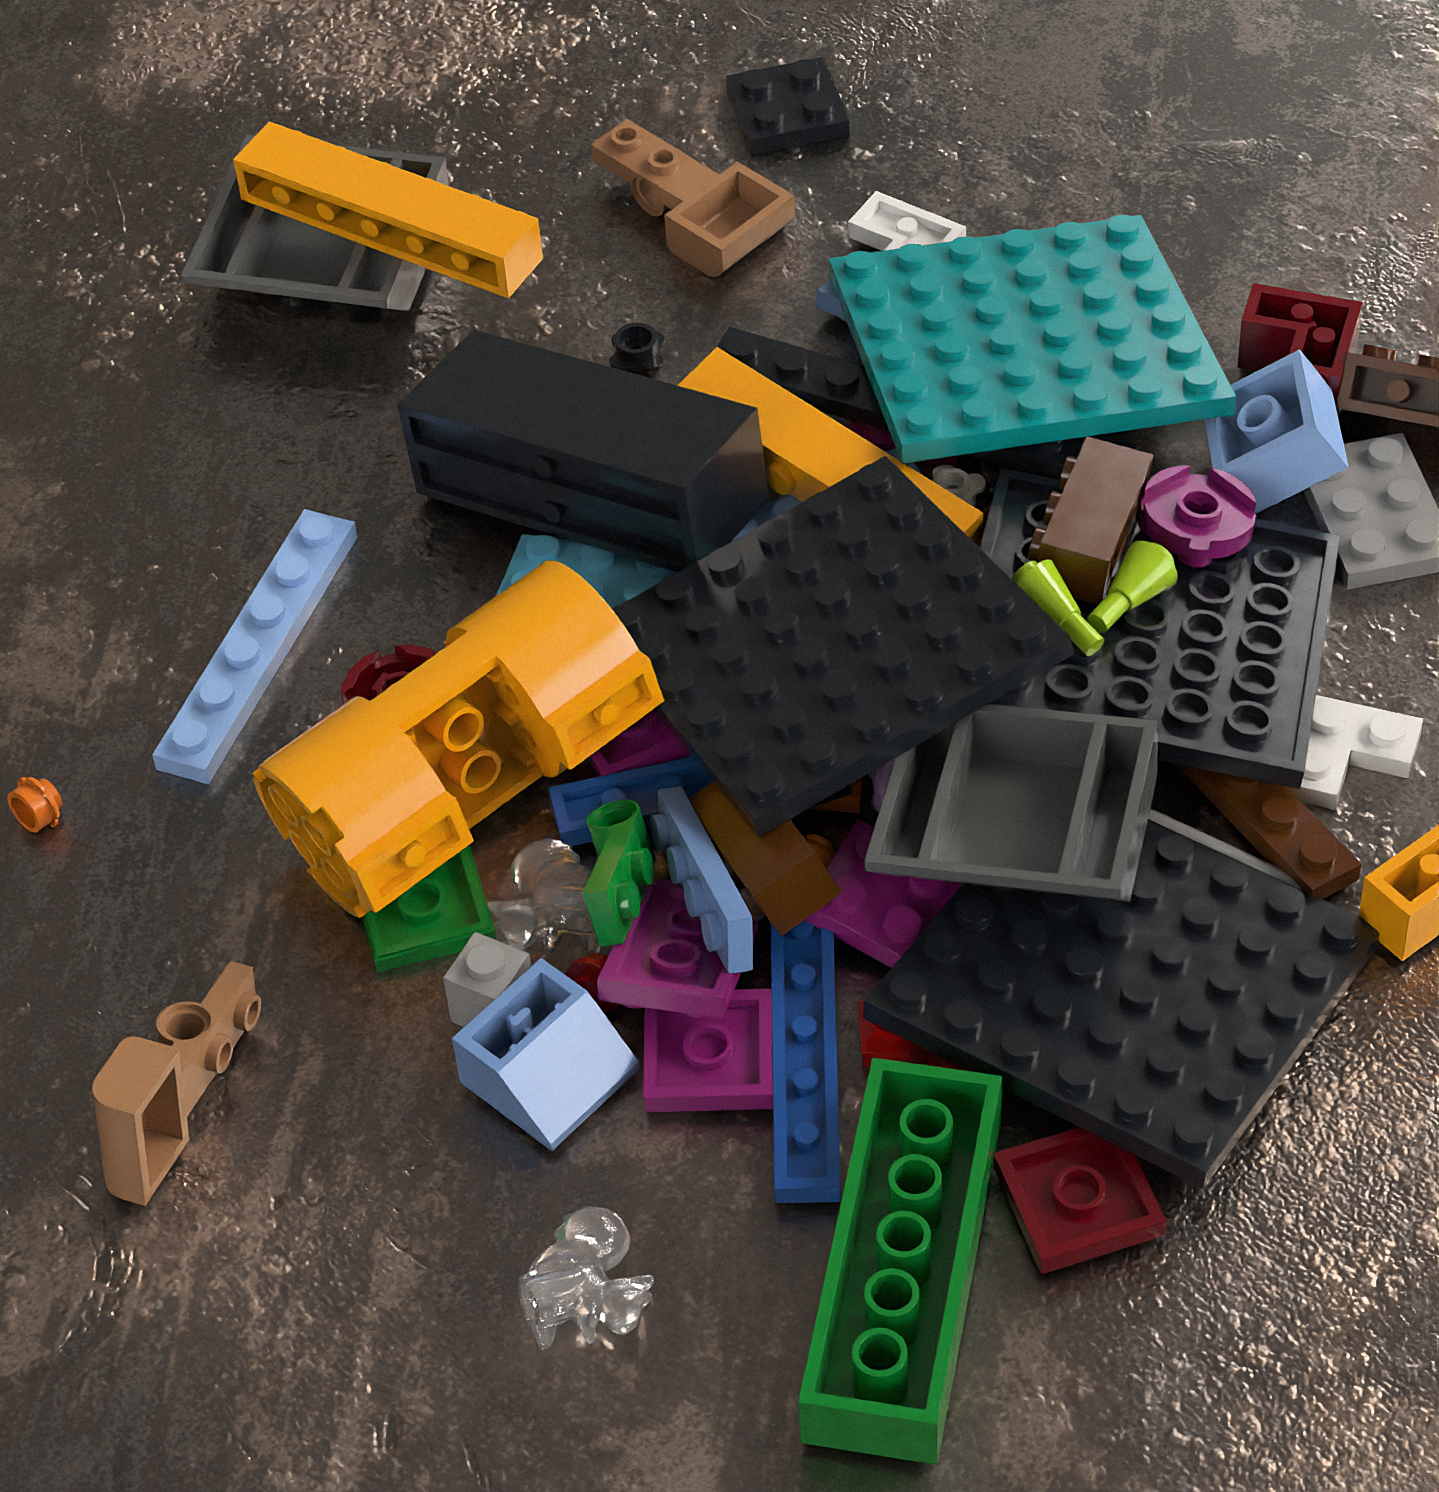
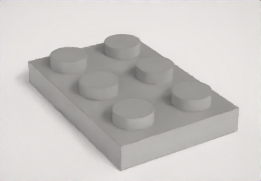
[1303,433,1439,590]

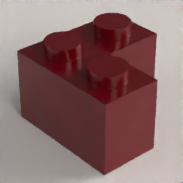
[1237,283,1363,415]

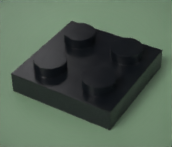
[726,57,850,156]

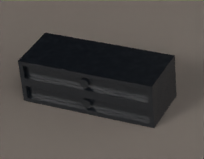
[397,329,770,572]

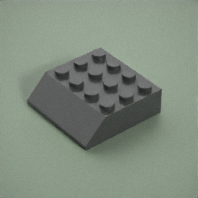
[181,134,449,311]
[864,704,1158,902]

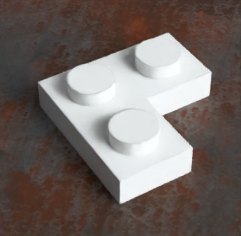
[848,191,966,251]
[1286,695,1423,810]

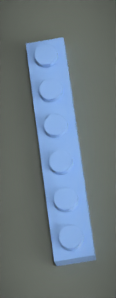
[152,509,358,785]

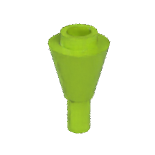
[1087,541,1178,633]
[1011,560,1104,656]

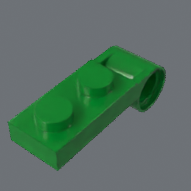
[582,800,656,947]

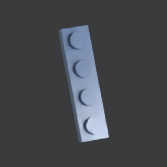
[650,786,753,974]

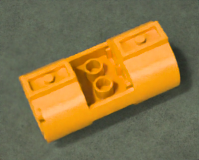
[252,560,664,918]

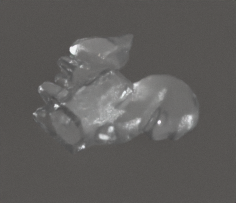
[488,838,601,954]
[518,1206,654,1350]

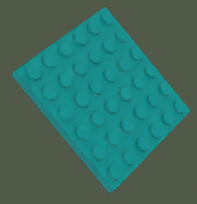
[829,215,1236,463]

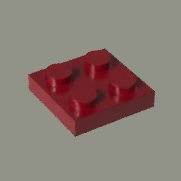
[993,1127,1167,1274]

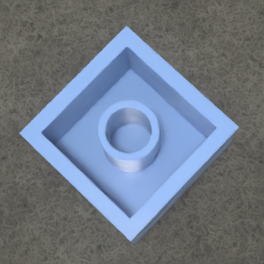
[1204,349,1349,514]

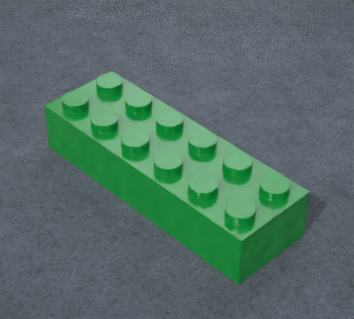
[798,1058,1002,1465]

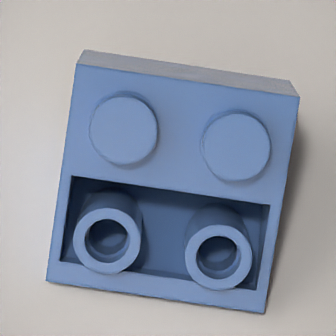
[452,958,640,1151]

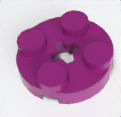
[1137,465,1257,567]

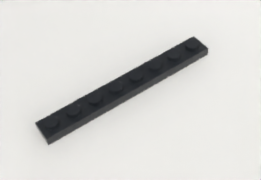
[716,327,1138,480]

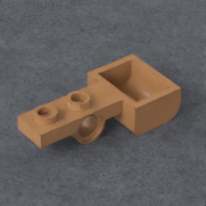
[590,118,795,277]
[92,961,261,1206]

